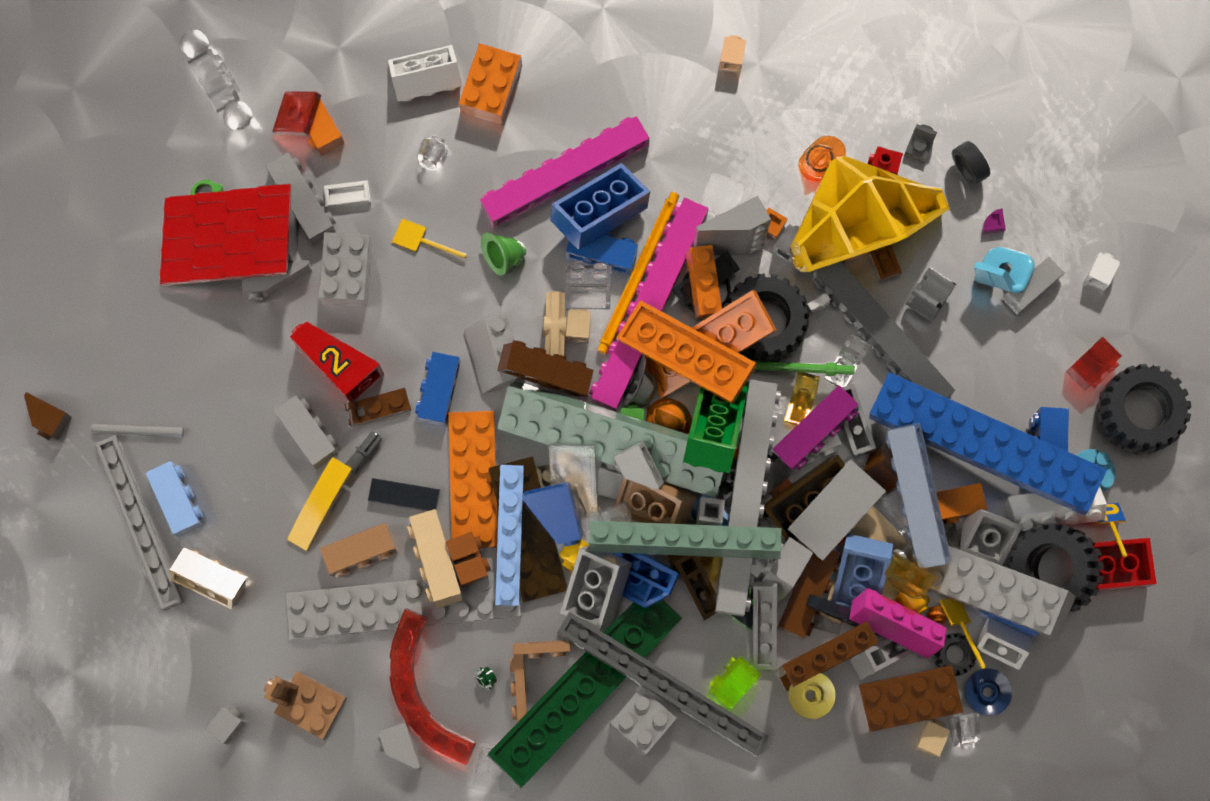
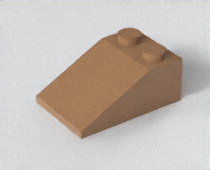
[613,477,696,524]

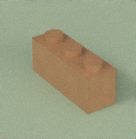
[320,523,397,578]

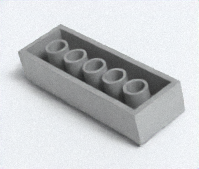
[922,546,1076,640]

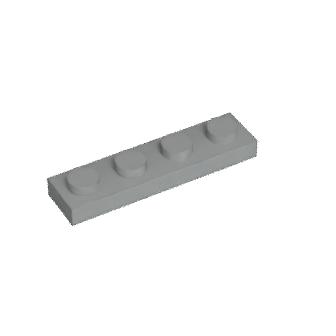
[753,582,778,670]

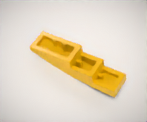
[287,457,353,551]

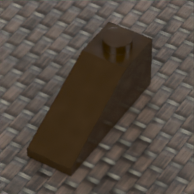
[666,555,717,621]

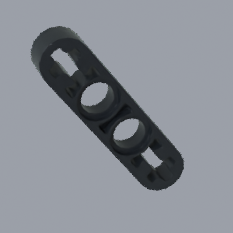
[806,594,884,637]

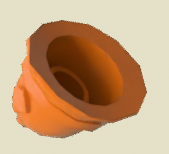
[646,398,693,434]

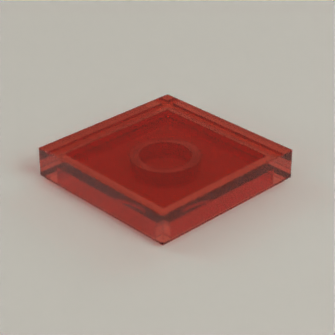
[272,91,321,136]

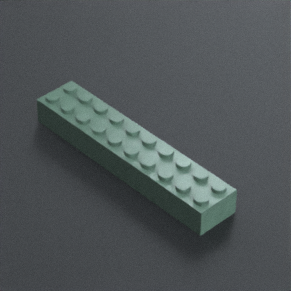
[497,381,726,498]

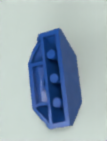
[610,552,680,608]

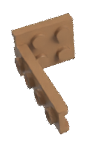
[510,640,571,722]
[264,671,346,740]

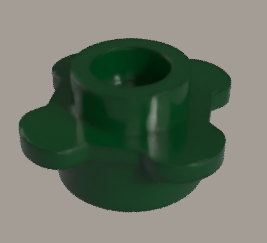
[476,666,497,690]

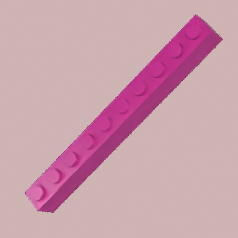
[589,197,709,412]

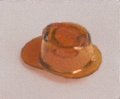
[799,135,846,182]

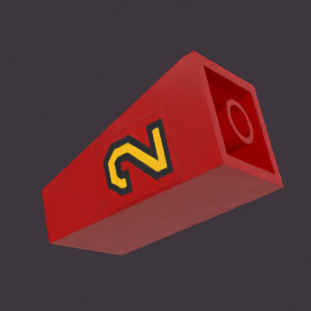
[290,321,384,402]

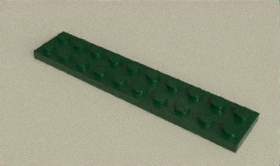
[487,600,682,789]

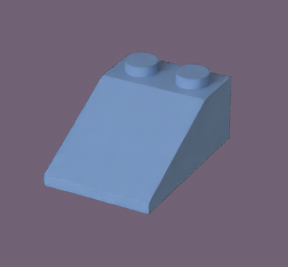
[832,534,893,609]

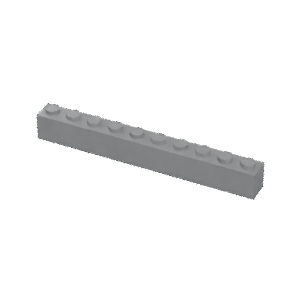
[715,379,781,617]

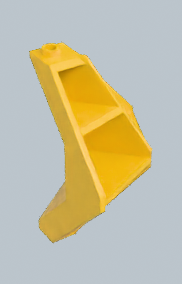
[790,155,950,272]

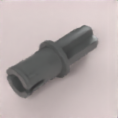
[345,431,382,474]

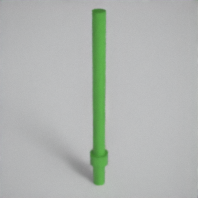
[754,361,855,376]

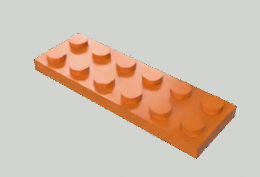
[645,290,777,399]
[616,300,757,404]
[448,411,498,548]

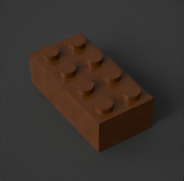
[859,664,964,732]

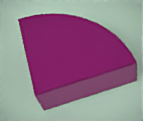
[982,208,1006,234]

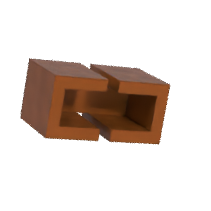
[445,532,491,587]

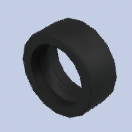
[951,141,990,185]

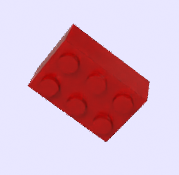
[1093,537,1157,591]

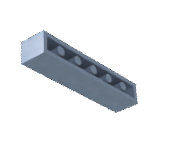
[886,423,951,569]

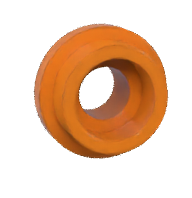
[927,606,948,624]

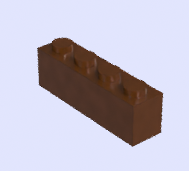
[497,340,594,398]
[777,549,841,640]

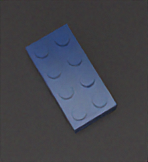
[550,163,651,250]

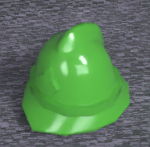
[481,232,527,276]

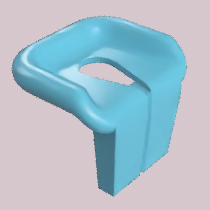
[974,247,1035,293]

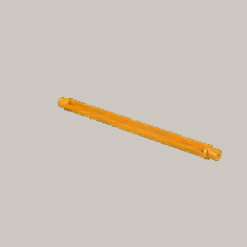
[597,192,680,355]

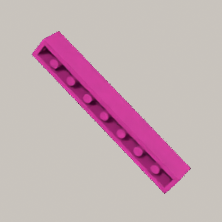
[480,116,650,228]

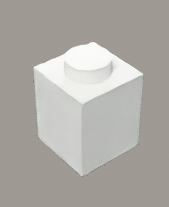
[1084,252,1120,291]

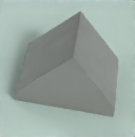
[960,509,1022,566]

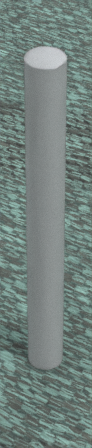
[91,424,184,437]

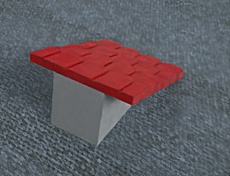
[160,184,299,286]

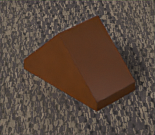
[864,442,898,494]

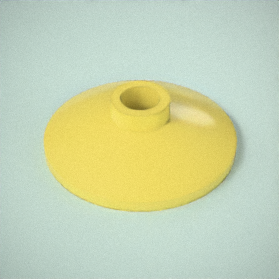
[789,673,836,719]

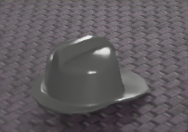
[623,355,657,407]

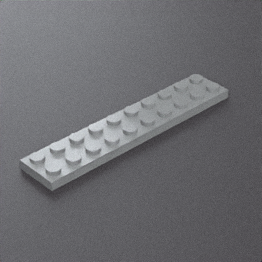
[286,572,521,640]

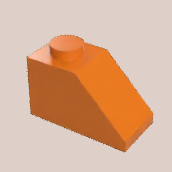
[307,99,344,156]

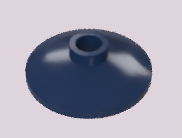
[965,668,1012,716]

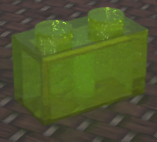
[708,656,761,711]

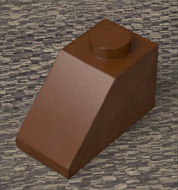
[24,392,72,440]

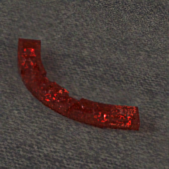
[389,608,476,765]

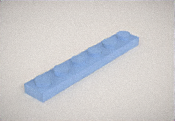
[495,465,524,606]

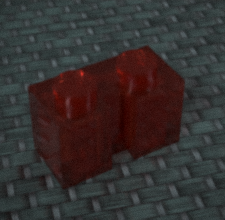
[1066,337,1122,391]

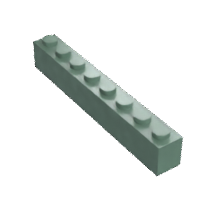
[589,521,782,559]

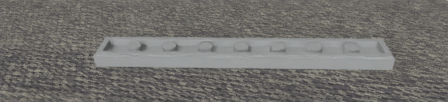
[94,435,184,611]

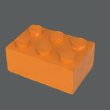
[459,43,522,125]

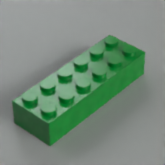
[683,382,749,473]

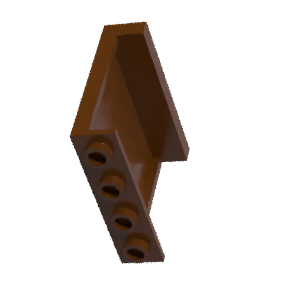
[775,621,879,692]

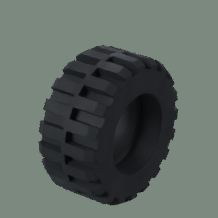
[724,273,810,362]
[1097,364,1192,455]
[1008,524,1104,612]

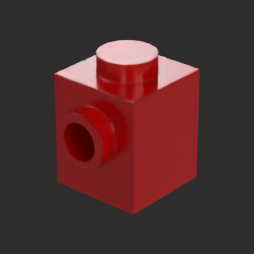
[867,146,903,175]

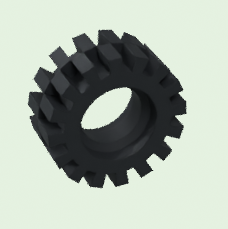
[933,633,977,676]

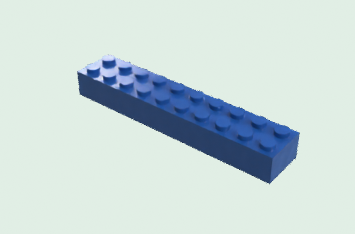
[869,372,1107,516]

